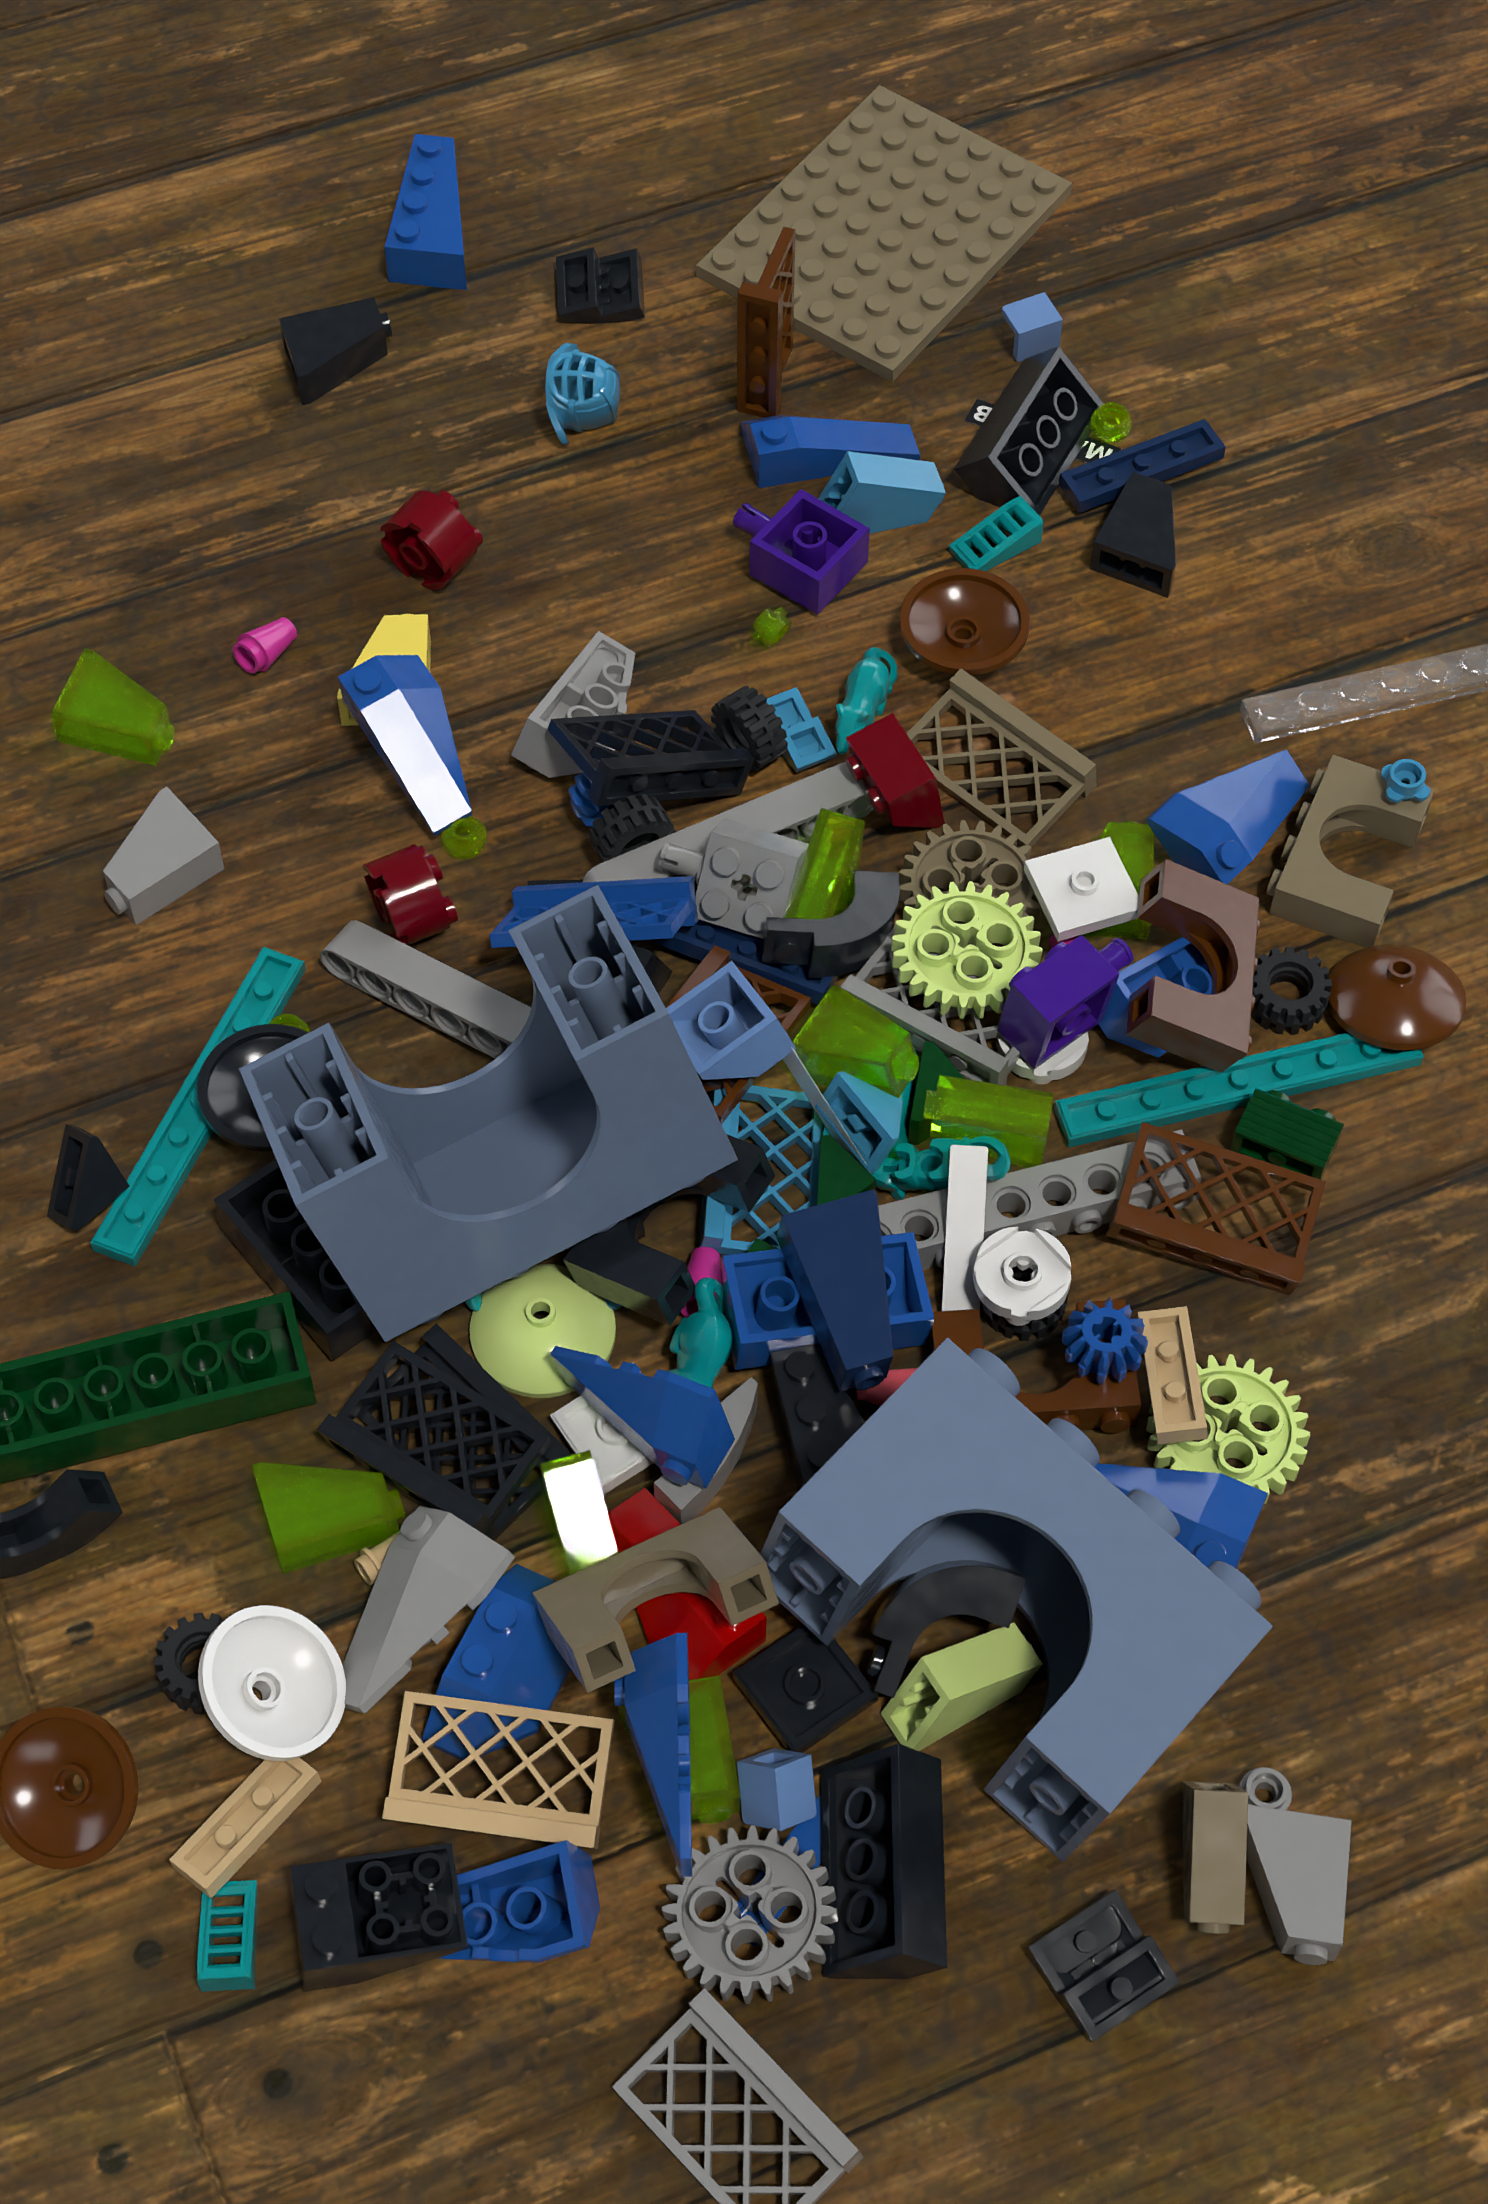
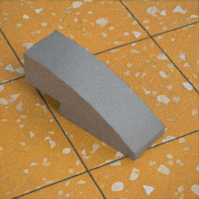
[654,1377,758,1525]

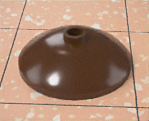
[900,568,1030,675]
[1328,944,1466,1050]
[0,1706,139,1869]

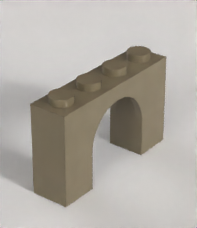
[1266,755,1435,948]
[533,1507,779,1693]

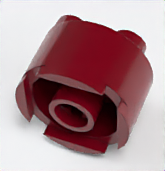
[380,490,483,590]
[363,844,458,945]

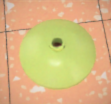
[469,1264,616,1398]

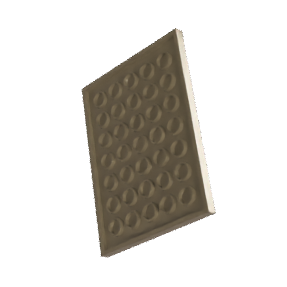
[696,85,1072,382]

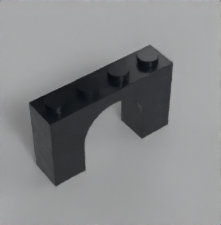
[563,1134,775,1326]

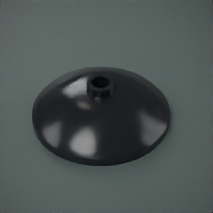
[197,1024,308,1151]

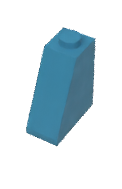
[818,451,946,534]

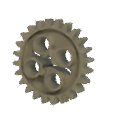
[899,820,1041,947]

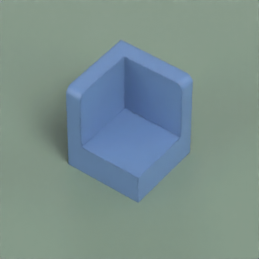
[1002,292,1063,362]
[737,1748,817,1831]

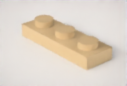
[1138,1306,1208,1445]
[169,1758,322,1899]

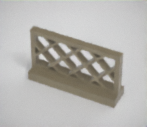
[907,669,1097,847]

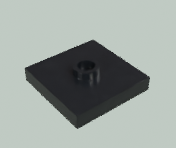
[733,1624,878,1753]

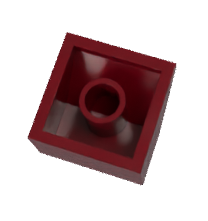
[845,713,945,828]

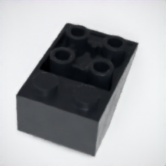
[290,1842,468,1992]

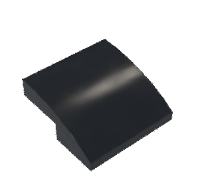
[556,247,645,324]
[1024,1889,1180,2042]

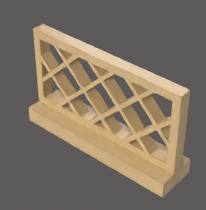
[382,1691,615,1849]

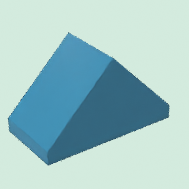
[815,1071,903,1173]

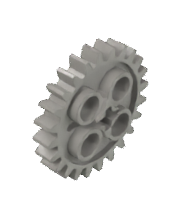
[662,1825,838,2004]

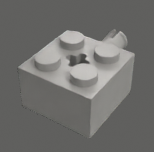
[658,819,810,939]

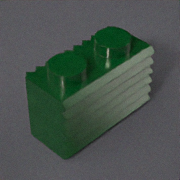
[1230,1088,1344,1180]

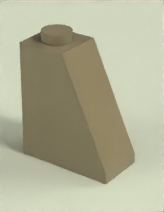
[1182,1781,1248,1934]

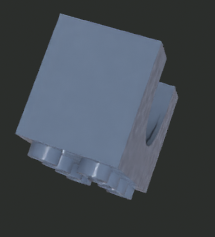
[239,885,738,1342]
[760,1337,1273,1862]

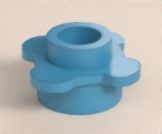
[1381,759,1430,803]

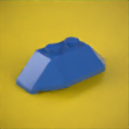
[422,1564,571,1761]

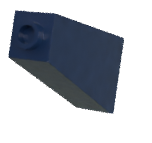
[777,1189,893,1392]

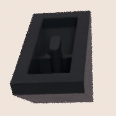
[47,1124,130,1230]

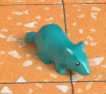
[835,647,897,754]
[871,1136,1011,1200]
[668,1277,733,1389]

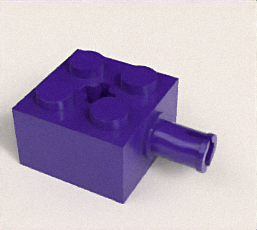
[733,489,870,614]
[997,935,1134,1070]

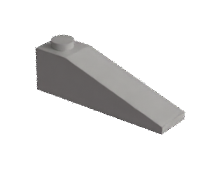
[511,631,635,778]
[342,1506,515,1714]

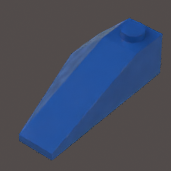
[550,1346,735,1489]
[1094,1463,1268,1569]
[437,1840,600,1963]

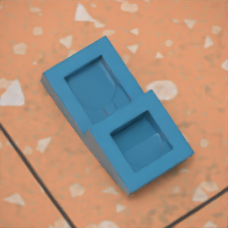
[767,687,837,772]

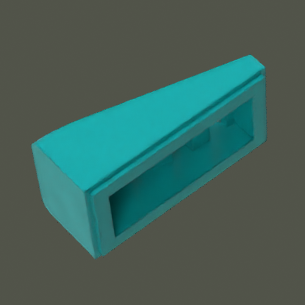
[949,496,1044,571]
[197,1880,258,1992]

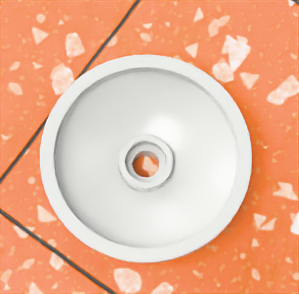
[198,1605,346,1761]

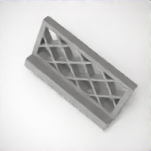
[840,927,1022,1098]
[612,1988,864,2204]

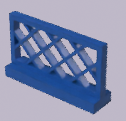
[490,876,698,948]

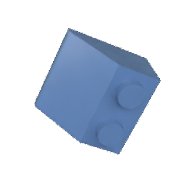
[666,961,796,1080]

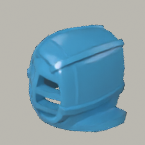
[546,343,620,445]

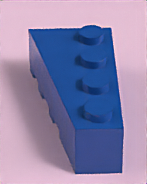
[385,134,467,290]

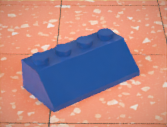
[721,1232,934,1370]

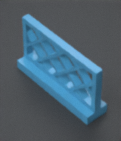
[698,1085,823,1255]

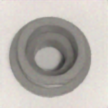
[1239,1767,1292,1810]

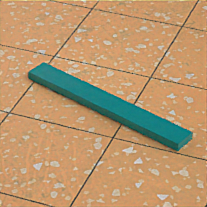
[90,947,306,1267]
[1054,1033,1424,1148]

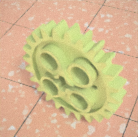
[891,881,1042,1019]
[1146,1354,1310,1504]

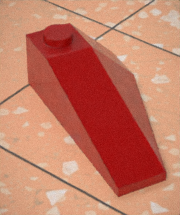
[604,1488,767,1696]

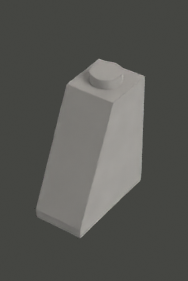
[103,786,225,925]
[1246,1804,1352,1965]

